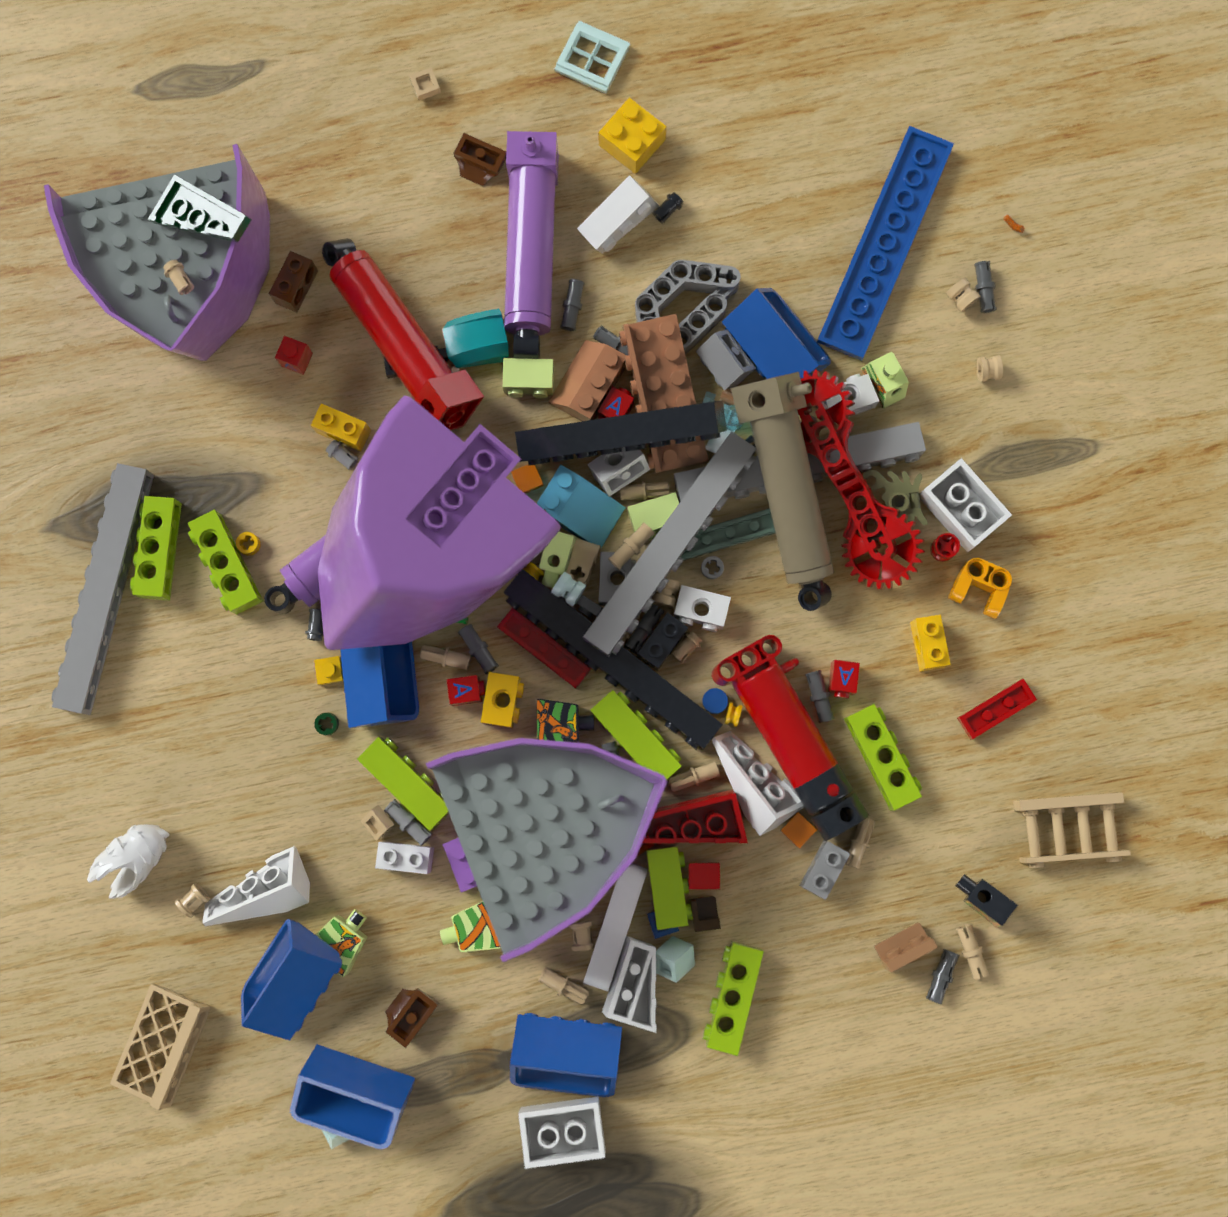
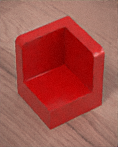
[688,862,720,890]

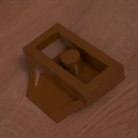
[453,133,507,186]
[385,988,439,1048]

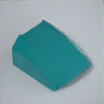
[442,309,509,368]

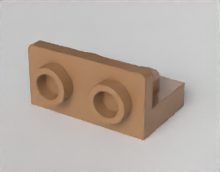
[874,923,938,973]

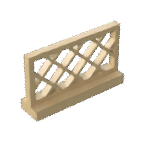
[110,983,211,1110]

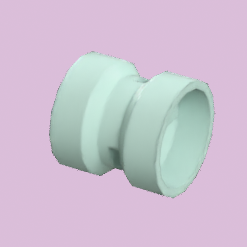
[551,572,587,606]

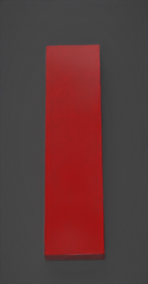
[497,607,591,689]

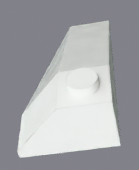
[712,731,804,836]
[203,846,310,926]

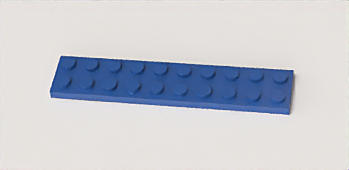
[817,126,954,361]

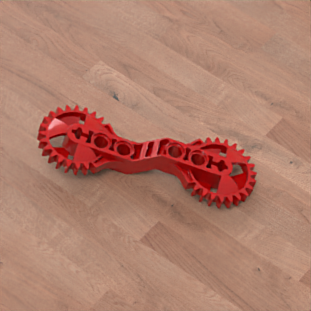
[797,369,925,589]

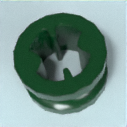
[314,713,339,735]

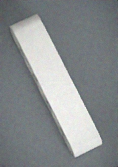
[583,863,648,992]

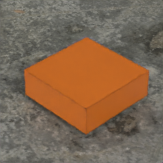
[511,464,544,494]
[780,812,817,849]

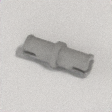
[384,799,432,846]

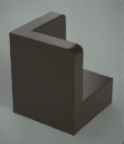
[690,896,721,932]

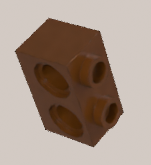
[268,251,318,313]

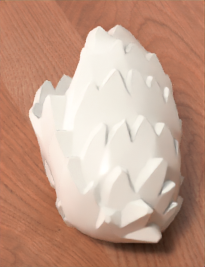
[87,824,170,899]

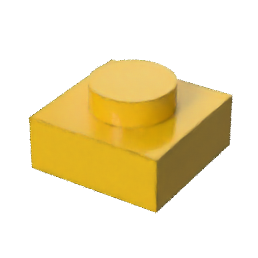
[314,656,344,686]

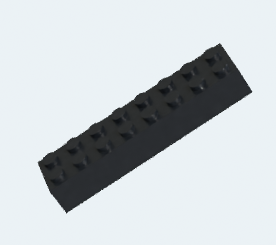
[515,401,727,466]

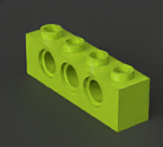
[130,496,182,601]
[188,509,263,615]
[844,704,922,811]
[703,941,764,1056]

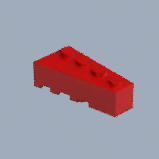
[642,790,748,843]

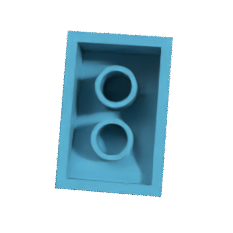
[537,464,625,548]

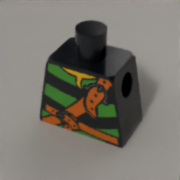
[537,699,594,743]
[955,874,1018,928]

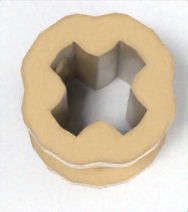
[175,883,211,918]
[569,921,595,951]

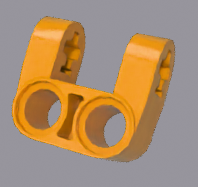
[948,558,1012,619]

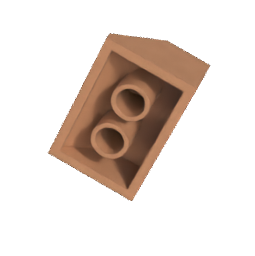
[548,340,627,421]

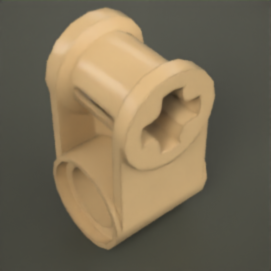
[566,539,601,585]

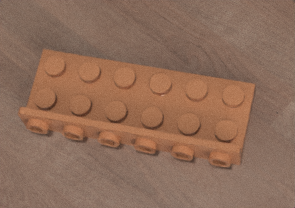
[619,314,708,473]

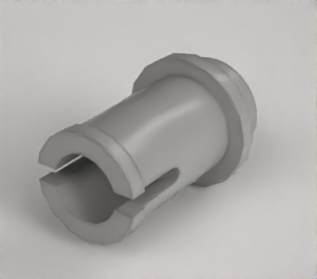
[326,440,359,470]

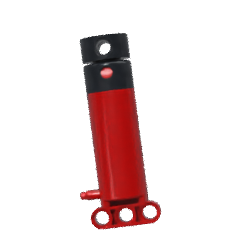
[712,635,869,841]

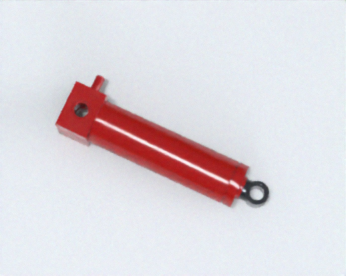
[322,238,485,431]

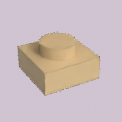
[409,67,441,101]
[361,805,394,841]

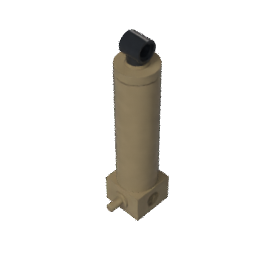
[731,372,834,611]

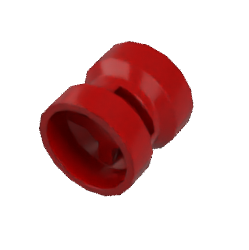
[930,533,960,562]

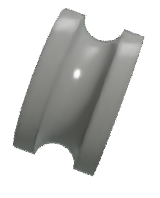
[701,556,724,579]

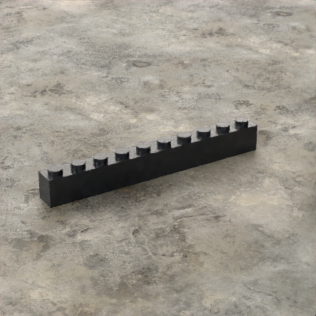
[503,569,723,750]

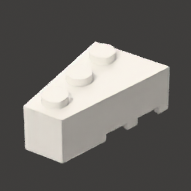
[577,175,660,254]
[602,936,656,1033]

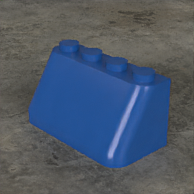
[722,288,831,379]
[340,641,419,728]
[241,919,342,1041]
[510,1013,622,1097]
[290,1044,415,1149]

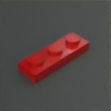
[957,678,1037,740]

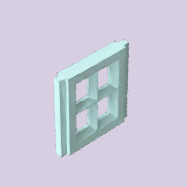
[554,21,630,94]

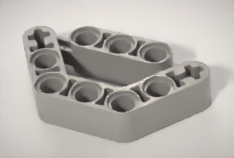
[635,260,741,354]

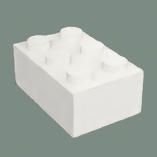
[919,458,1012,553]
[518,1096,606,1169]

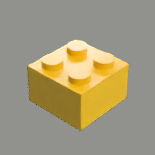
[598,97,667,174]

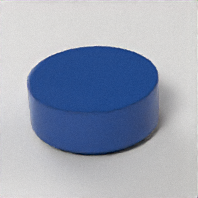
[702,688,728,714]

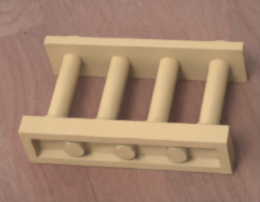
[1013,792,1131,868]

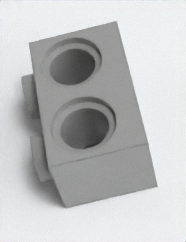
[799,840,850,900]

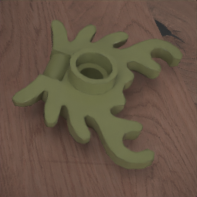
[863,470,928,541]

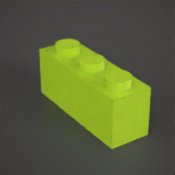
[647,847,693,930]

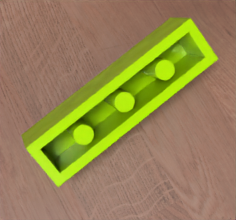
[590,690,681,780]
[357,737,449,831]

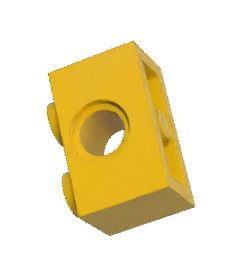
[310,403,371,452]
[910,614,951,672]
[481,672,524,729]

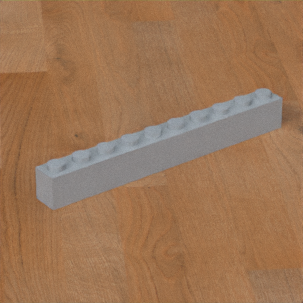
[674,422,926,503]
[583,431,757,657]
[52,463,154,715]

